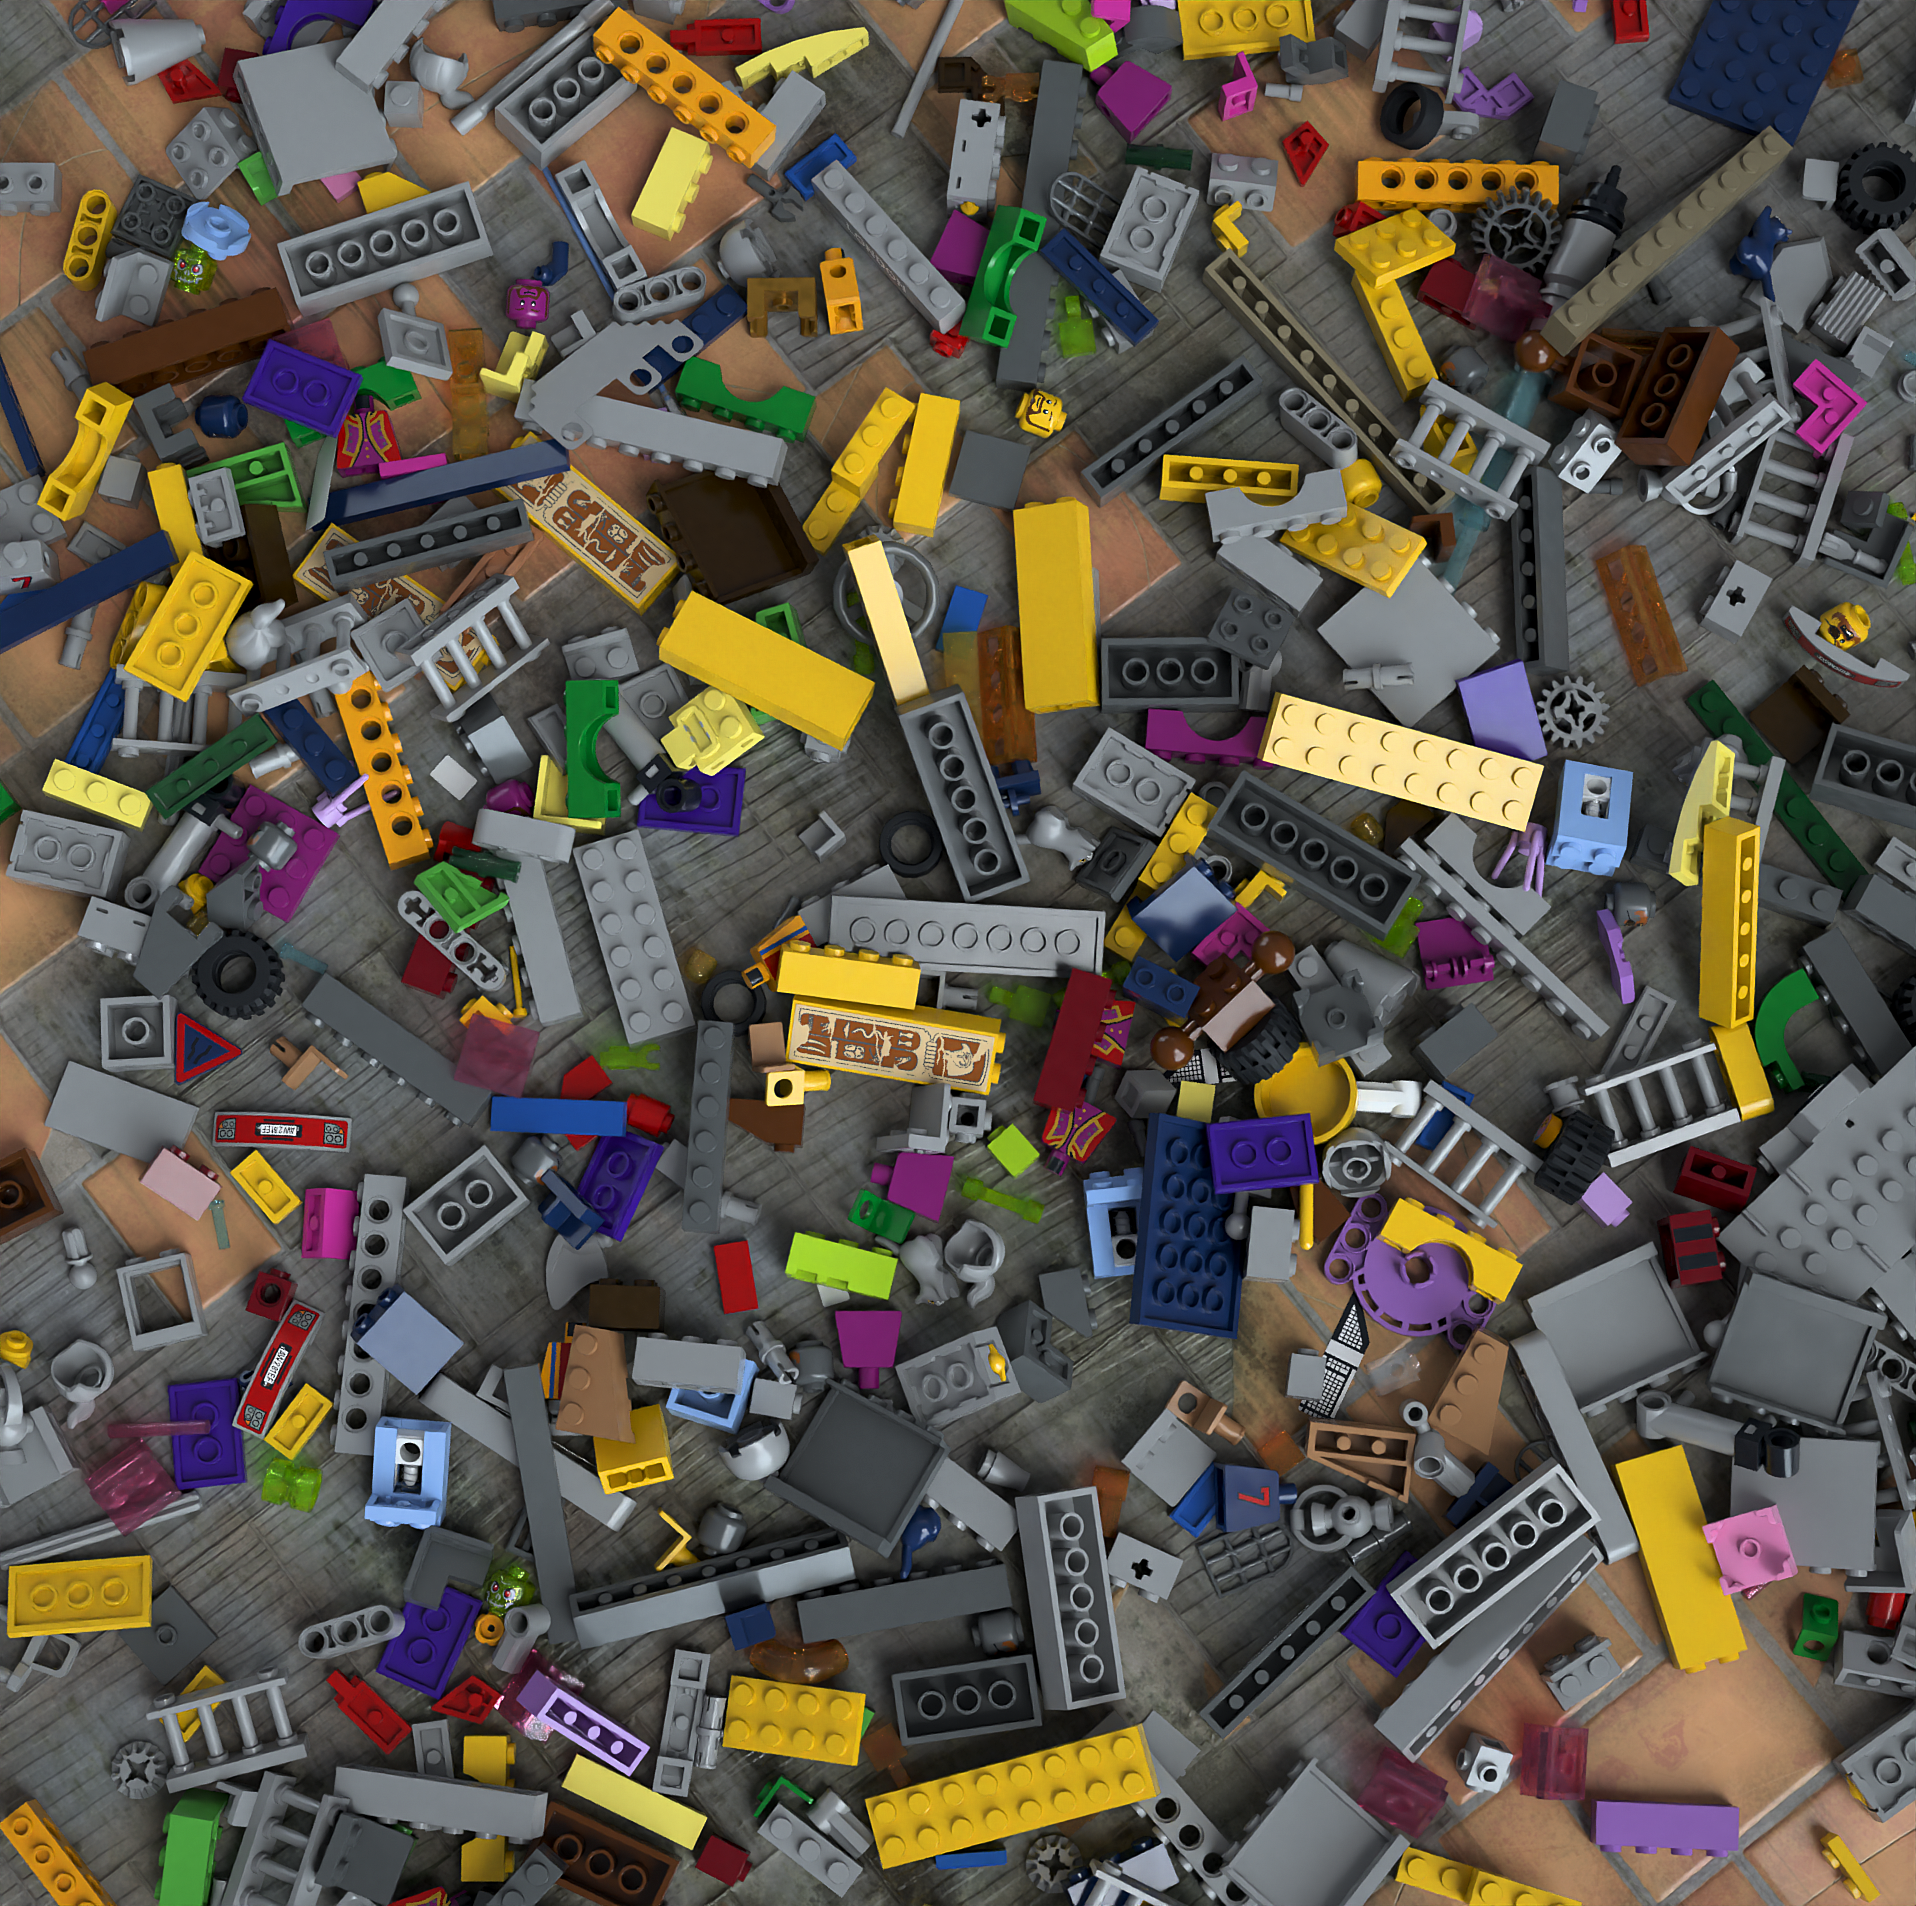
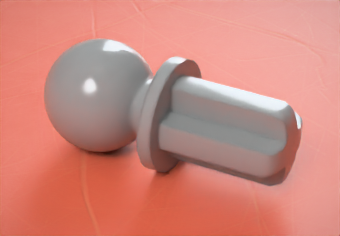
[62,1226,97,1289]

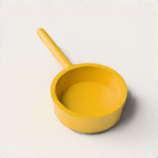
[1254,1042,1359,1250]

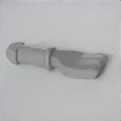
[1817,532,1888,575]

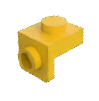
[1211,201,1249,258]
[1234,870,1287,909]
[459,995,516,1037]

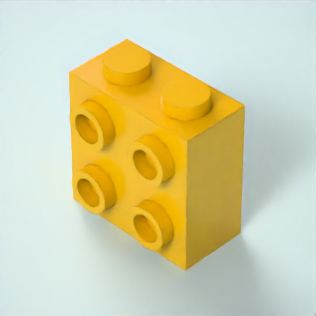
[593,1404,674,1495]

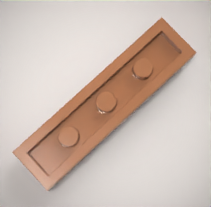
[439,525,544,634]

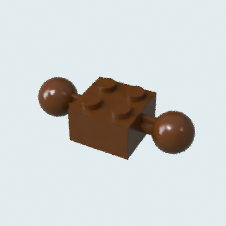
[1514,329,1643,422]
[1150,930,1295,1071]

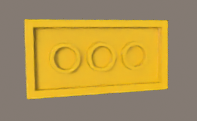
[1176,0,1316,61]
[1279,501,1427,599]
[123,550,253,703]
[7,1555,153,1638]
[722,1675,866,1766]

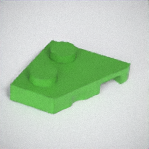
[414,861,510,934]

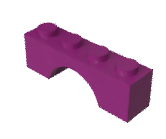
[1144,709,1279,770]

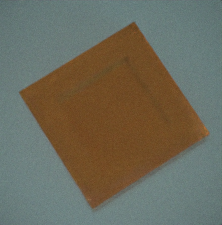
[1256,1430,1306,1477]

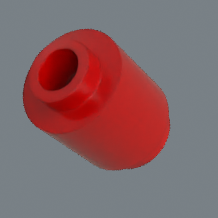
[627,1093,675,1138]
[1865,1592,1906,1630]

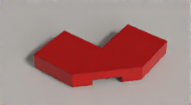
[560,1055,613,1152]

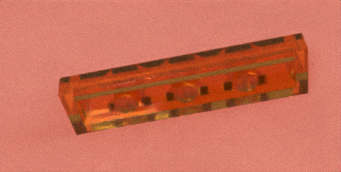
[1595,545,1688,687]
[977,625,1037,766]

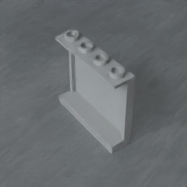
[233,37,397,196]
[1317,552,1500,729]
[1522,1241,1708,1418]
[1730,1435,1880,1577]
[1219,1757,1411,1906]

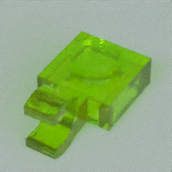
[1058,295,1096,359]
[1372,896,1424,960]
[988,985,1052,1028]
[600,1044,661,1071]

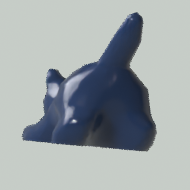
[1729,205,1793,302]
[900,1505,941,1579]

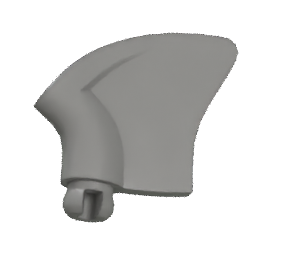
[546,1231,613,1310]

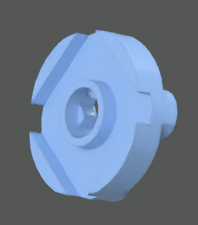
[181,202,251,260]

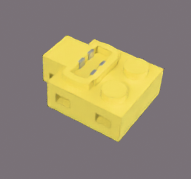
[660,685,765,776]

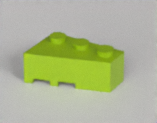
[1004,0,1118,72]
[785,1231,898,1302]

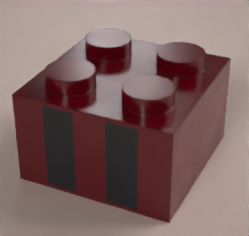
[1657,1209,1726,1289]

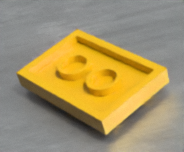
[1334,207,1456,288]

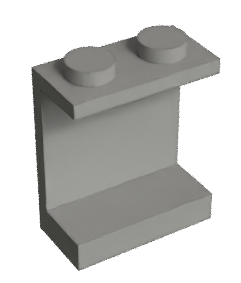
[0,1406,81,1508]

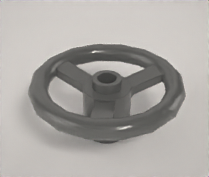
[833,541,940,647]

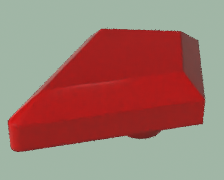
[157,59,222,104]
[1282,120,1329,187]
[431,1675,502,1725]

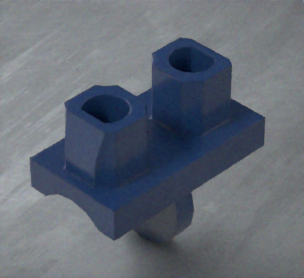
[990,758,1041,817]

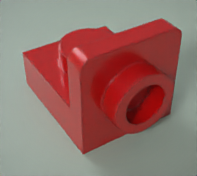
[1332,201,1387,238]
[929,320,970,359]

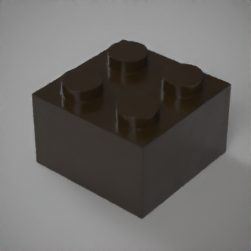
[588,1278,666,1332]

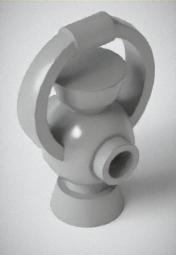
[1637,466,1738,515]
[0,1363,33,1466]
[1290,1485,1394,1553]

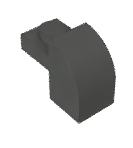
[1112,5,1183,60]
[1278,34,1349,85]

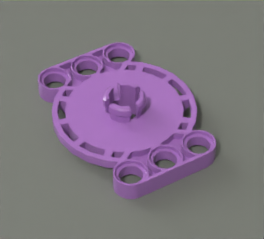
[1323,1193,1496,1351]

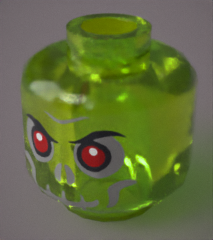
[170,243,218,296]
[484,1565,536,1619]

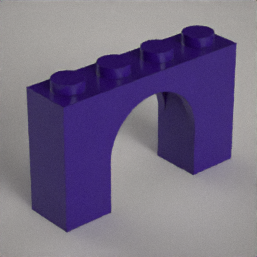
[262,0,379,55]

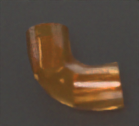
[750,1638,849,1684]

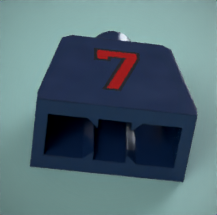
[1214,1462,1297,1532]

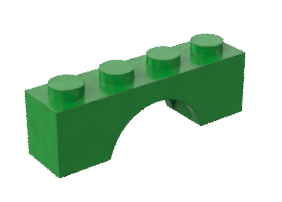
[958,205,1047,348]
[283,356,422,449]
[675,356,817,443]
[563,680,621,818]

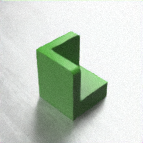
[237,151,278,206]

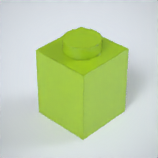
[986,1123,1040,1180]

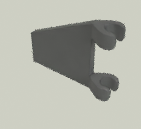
[133,885,224,1000]

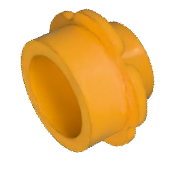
[475,1611,505,1646]

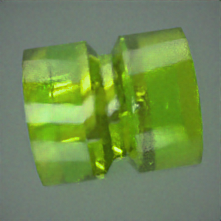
[261,1457,323,1513]

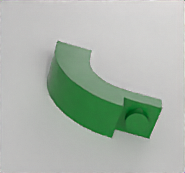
[1749,968,1819,1094]

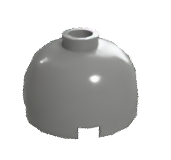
[717,219,780,288]
[1322,1127,1392,1198]
[718,1418,790,1483]

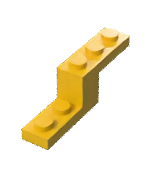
[802,387,915,557]
[1103,792,1219,963]
[1394,1846,1582,1906]

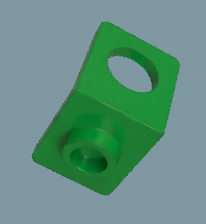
[848,1189,915,1244]
[1793,1593,1839,1661]
[753,1774,815,1818]

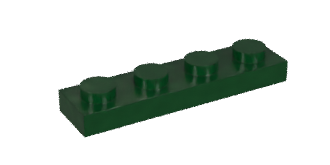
[145,712,278,820]

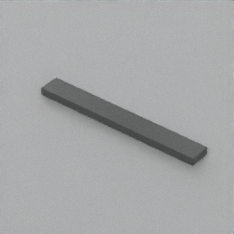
[503,1363,579,1645]

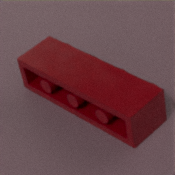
[401,854,495,1000]
[1033,968,1117,1116]

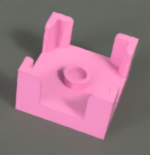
[1702,1504,1798,1596]

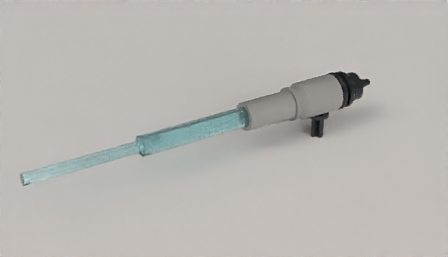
[1444,165,1628,597]

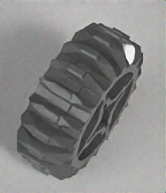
[1470,186,1562,277]

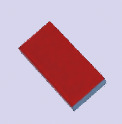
[714,1240,759,1315]

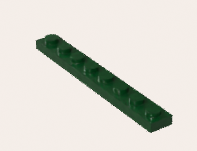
[1684,680,1869,902]

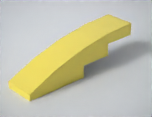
[734,27,869,90]
[1668,740,1735,886]

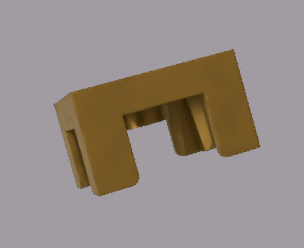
[747,277,818,338]

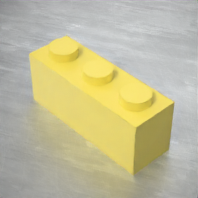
[631,127,713,241]
[42,759,153,832]

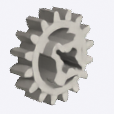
[1535,676,1610,751]

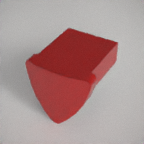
[433,821,483,863]

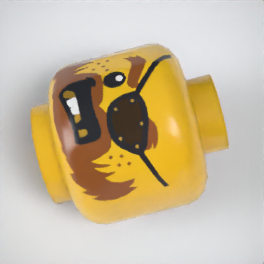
[1817,602,1871,651]

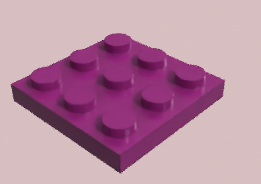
[198,784,340,923]

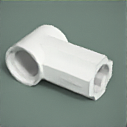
[1356,1080,1422,1118]

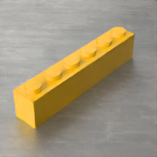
[1699,816,1760,1029]

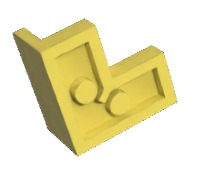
[479,331,549,404]
[533,755,607,836]

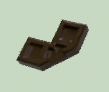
[938,57,1005,116]
[1383,799,1435,860]

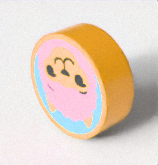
[1533,1113,1563,1149]

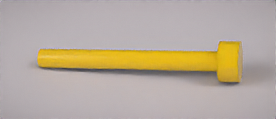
[509,946,527,1018]

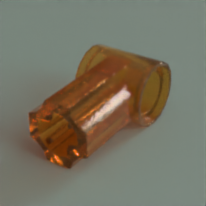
[1092,1465,1130,1538]

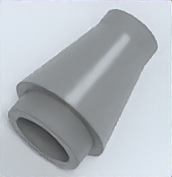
[976,1449,1030,1492]

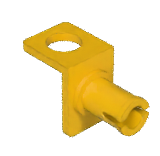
[765,1061,831,1106]
[654,1507,700,1572]

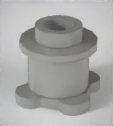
[1543,1076,1585,1118]

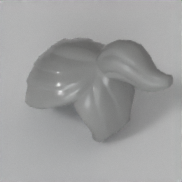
[409,37,475,110]
[225,598,287,671]
[944,1219,1005,1309]
[51,1339,114,1429]

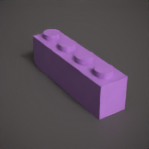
[516,1670,650,1777]
[1590,1799,1739,1857]

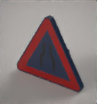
[174,1012,242,1085]

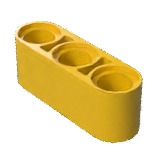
[63,189,118,291]
[109,581,169,670]
[1708,1022,1775,1122]

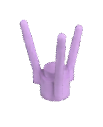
[311,760,400,828]
[1491,822,1548,897]

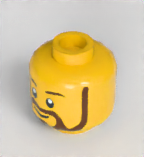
[1015,389,1067,438]

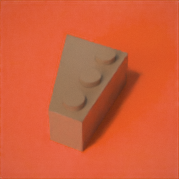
[1427,1324,1509,1455]
[555,1325,636,1444]
[1304,1416,1416,1504]

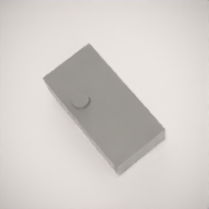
[495,27,638,171]

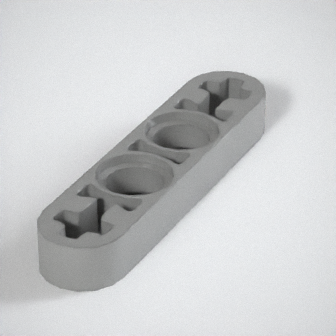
[397,891,507,992]

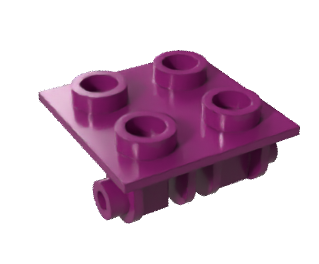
[1415,918,1495,991]

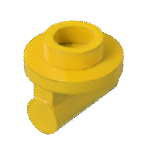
[178,874,214,915]
[0,1330,33,1369]

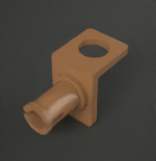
[747,1022,795,1073]
[270,1036,349,1090]
[1165,1380,1246,1446]

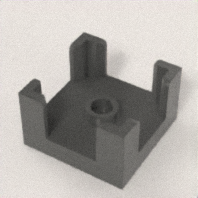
[133,383,210,470]
[1292,969,1384,1067]

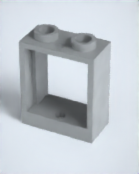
[116,1248,209,1352]

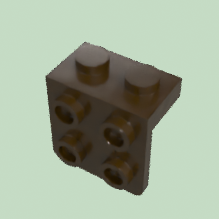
[1749,665,1851,764]

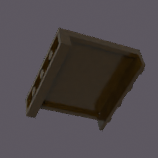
[646,469,819,606]

